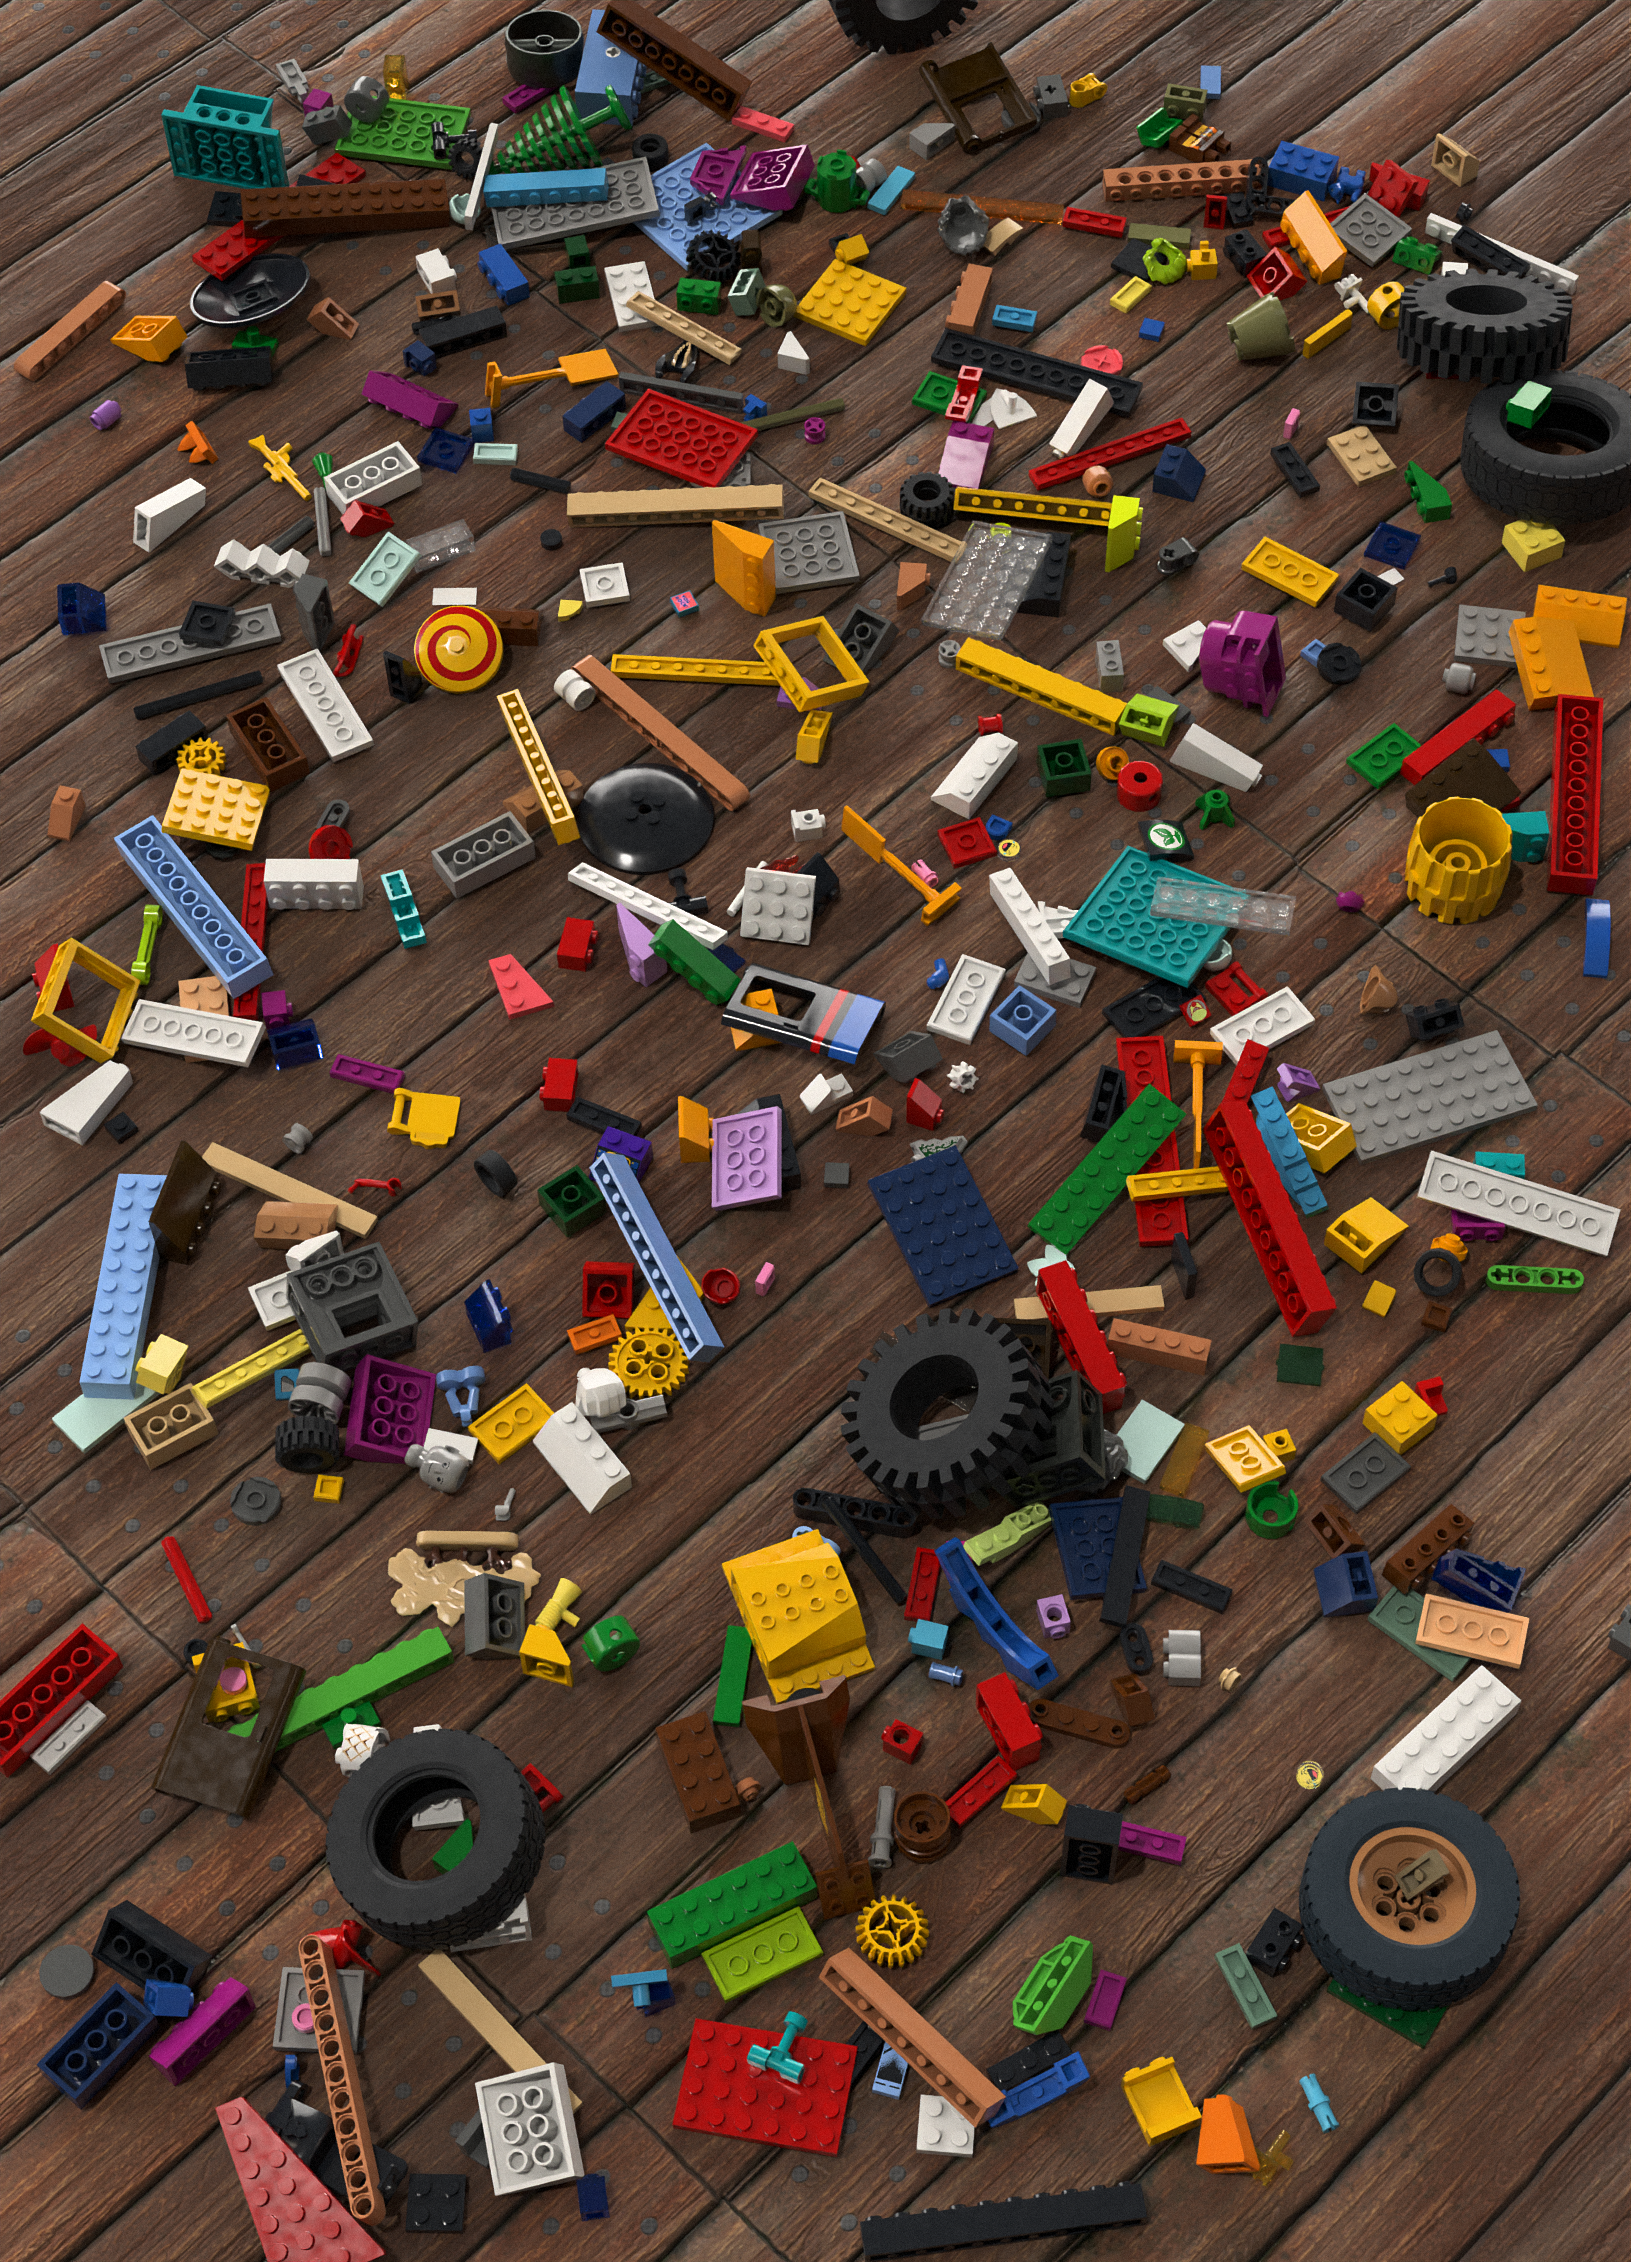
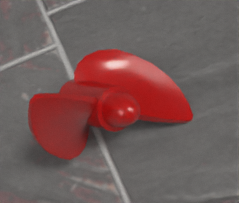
[23,1024,97,1067]
[299,1919,381,1977]

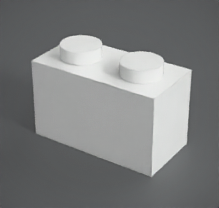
[415,249,457,294]

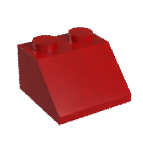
[1247,246,1308,301]
[32,943,75,1012]
[582,1261,635,1318]

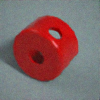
[1116,761,1163,812]

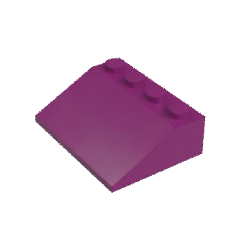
[730,144,815,211]
[343,1354,436,1464]

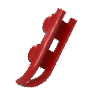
[333,624,364,677]

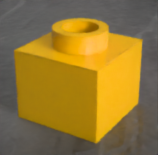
[1263,1429,1296,1463]

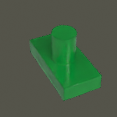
[232,326,279,357]
[321,1701,381,1750]

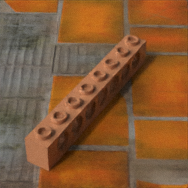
[1102,159,1262,202]

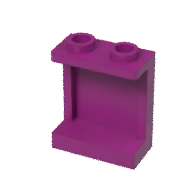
[1450,1209,1505,1241]

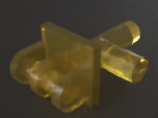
[1245,2130,1294,2187]

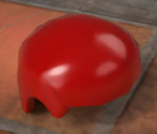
[701,1267,740,1305]

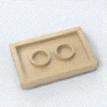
[1327,425,1397,487]

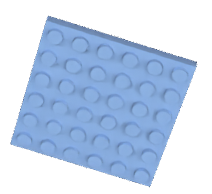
[632,143,783,271]

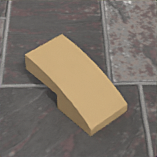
[983,218,1024,256]

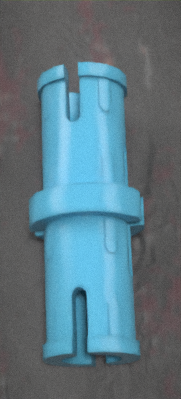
[1299,2074,1340,2133]

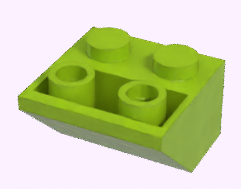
[1119,694,1180,747]

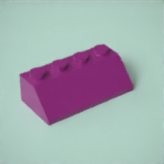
[361,370,459,429]
[149,1977,256,2086]

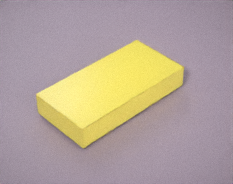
[1110,276,1152,314]

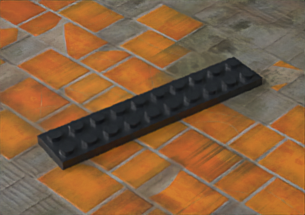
[931,328,1143,418]

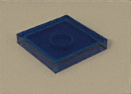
[417,427,474,474]
[1364,521,1421,570]

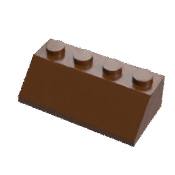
[469,606,543,646]

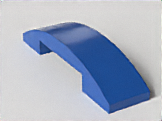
[1583,898,1611,979]
[988,2051,1091,2128]

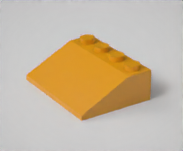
[712,520,776,617]
[1508,617,1594,711]

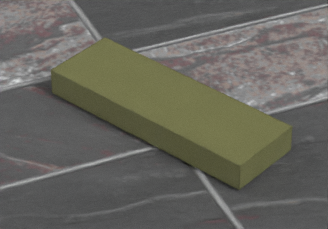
[1128,223,1191,249]

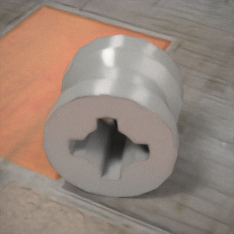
[938,640,961,668]
[282,1123,313,1153]

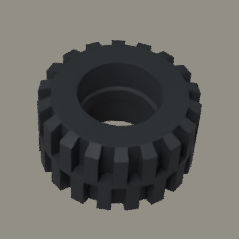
[900,471,954,528]
[275,1416,339,1473]

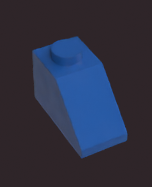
[469,407,494,443]
[143,1979,194,2017]

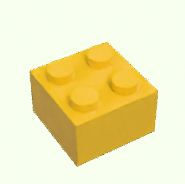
[1362,1381,1438,1456]

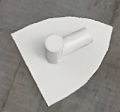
[990,388,1037,429]

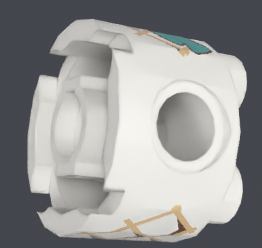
[335,1724,390,1777]

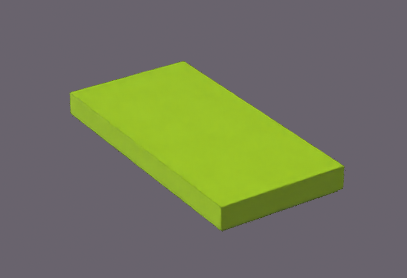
[701,1906,823,2003]

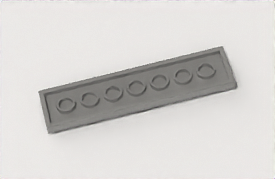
[99,603,282,684]

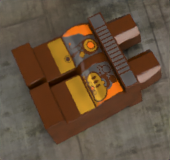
[1169,114,1231,163]

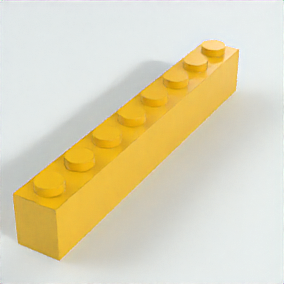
[953,487,1112,526]
[956,637,1127,736]

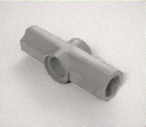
[590,1394,668,1433]

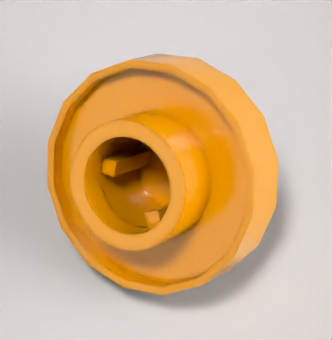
[1096,746,1129,780]
[1430,1233,1468,1263]

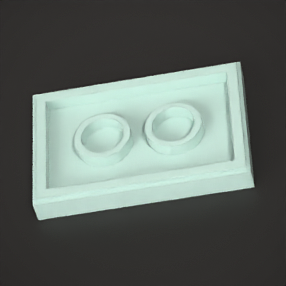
[349,532,422,607]
[1117,1400,1185,1484]

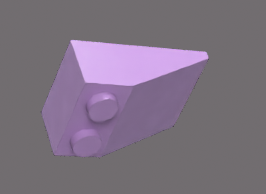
[616,903,667,987]

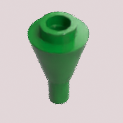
[312,453,333,491]

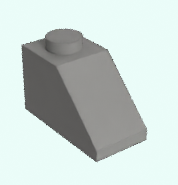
[909,123,955,160]

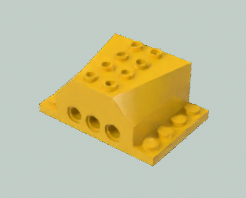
[722,1529,875,1705]

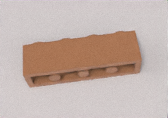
[945,264,993,335]
[1107,1318,1211,1376]

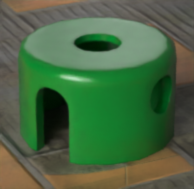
[1245,1481,1298,1539]
[581,1615,640,1672]

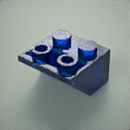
[57,582,107,635]
[266,1018,323,1070]
[464,1279,513,1353]

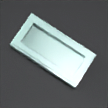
[473,443,518,465]

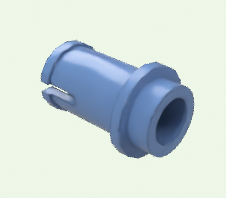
[929,1662,964,1687]

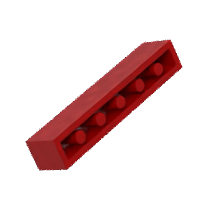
[1400,689,1516,786]

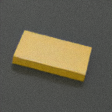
[468,1383,554,1464]
[1205,1425,1286,1493]

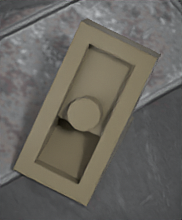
[1394,1849,1450,1900]

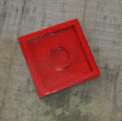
[937,817,997,869]

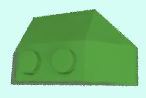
[1013,1935,1093,2035]

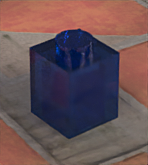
[631,1981,676,2017]
[576,2174,610,2222]

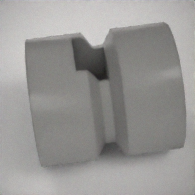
[856,158,887,196]

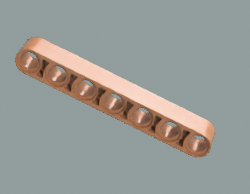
[14,281,126,381]

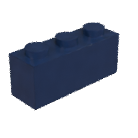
[562,381,626,443]

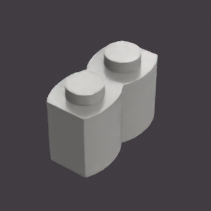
[1163,1630,1201,1686]

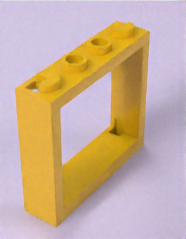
[753,616,869,712]
[31,938,140,1064]

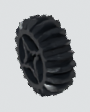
[686,229,741,284]

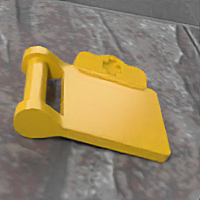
[387,1088,460,1150]

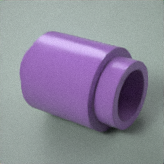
[89,400,121,430]

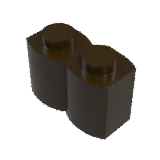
[740,230,763,275]

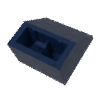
[1313,1551,1378,1618]

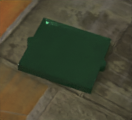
[1275,1343,1325,1387]

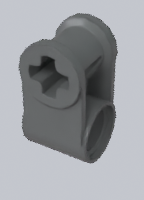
[1157,537,1199,575]

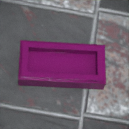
[1084,1969,1127,2031]

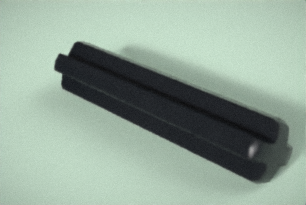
[510,467,571,494]

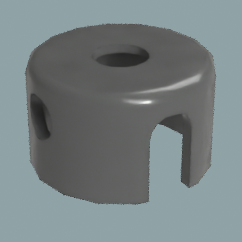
[344,76,389,123]

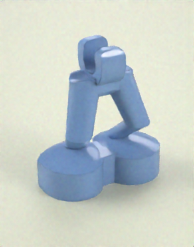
[436,1366,485,1427]

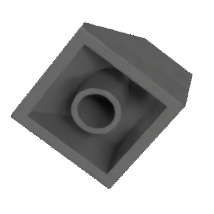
[873,1031,943,1083]

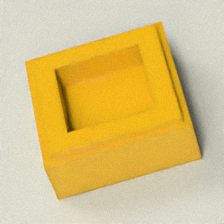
[313,1475,344,1504]

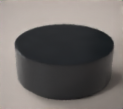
[540,529,562,550]

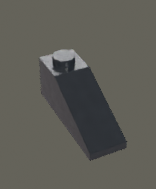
[383,650,423,704]

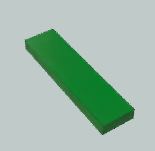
[713,1625,752,1727]

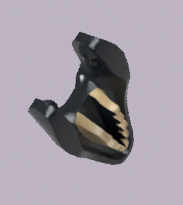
[655,340,697,383]

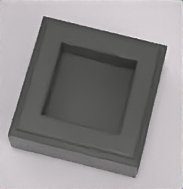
[824,1162,849,1188]

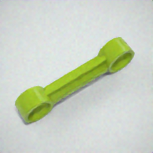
[131,904,163,985]

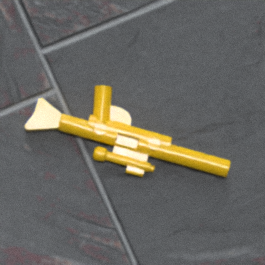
[248,435,312,501]

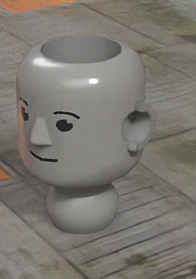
[404,1444,469,1493]

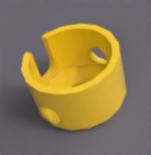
[1367,282,1404,329]

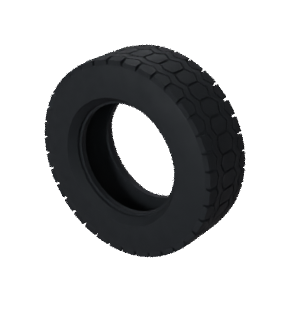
[1461,370,1631,525]

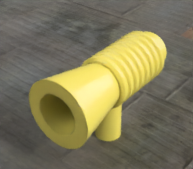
[535,1578,582,1631]

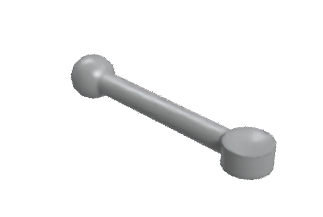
[230,1624,261,1669]

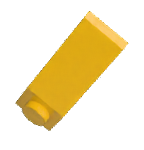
[796,709,833,764]

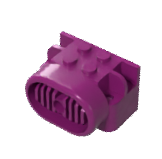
[1199,611,1286,717]

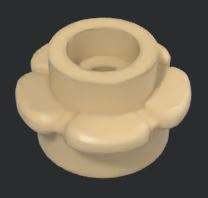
[1218,1667,1242,1692]

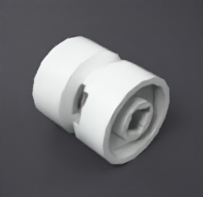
[554,669,596,711]

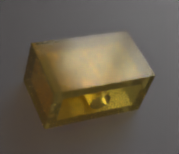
[383,55,409,100]

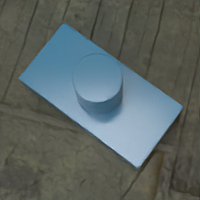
[611,1969,668,2007]

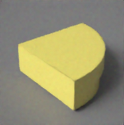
[558,600,583,621]

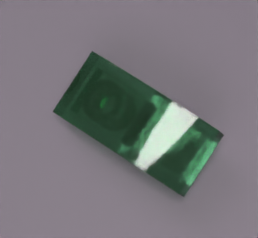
[1146,1494,1204,1529]

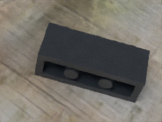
[135,710,208,775]

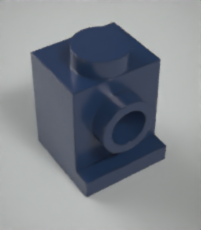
[403,340,437,376]

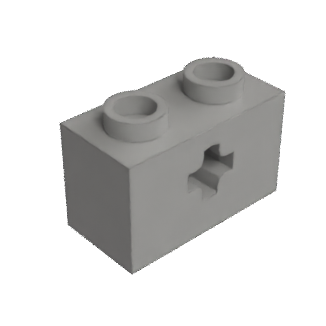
[1095,640,1124,693]

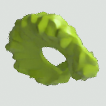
[1142,238,1186,285]

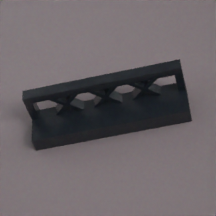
[1451,225,1531,279]

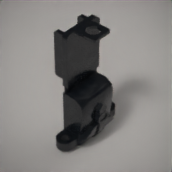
[264,2080,409,2209]

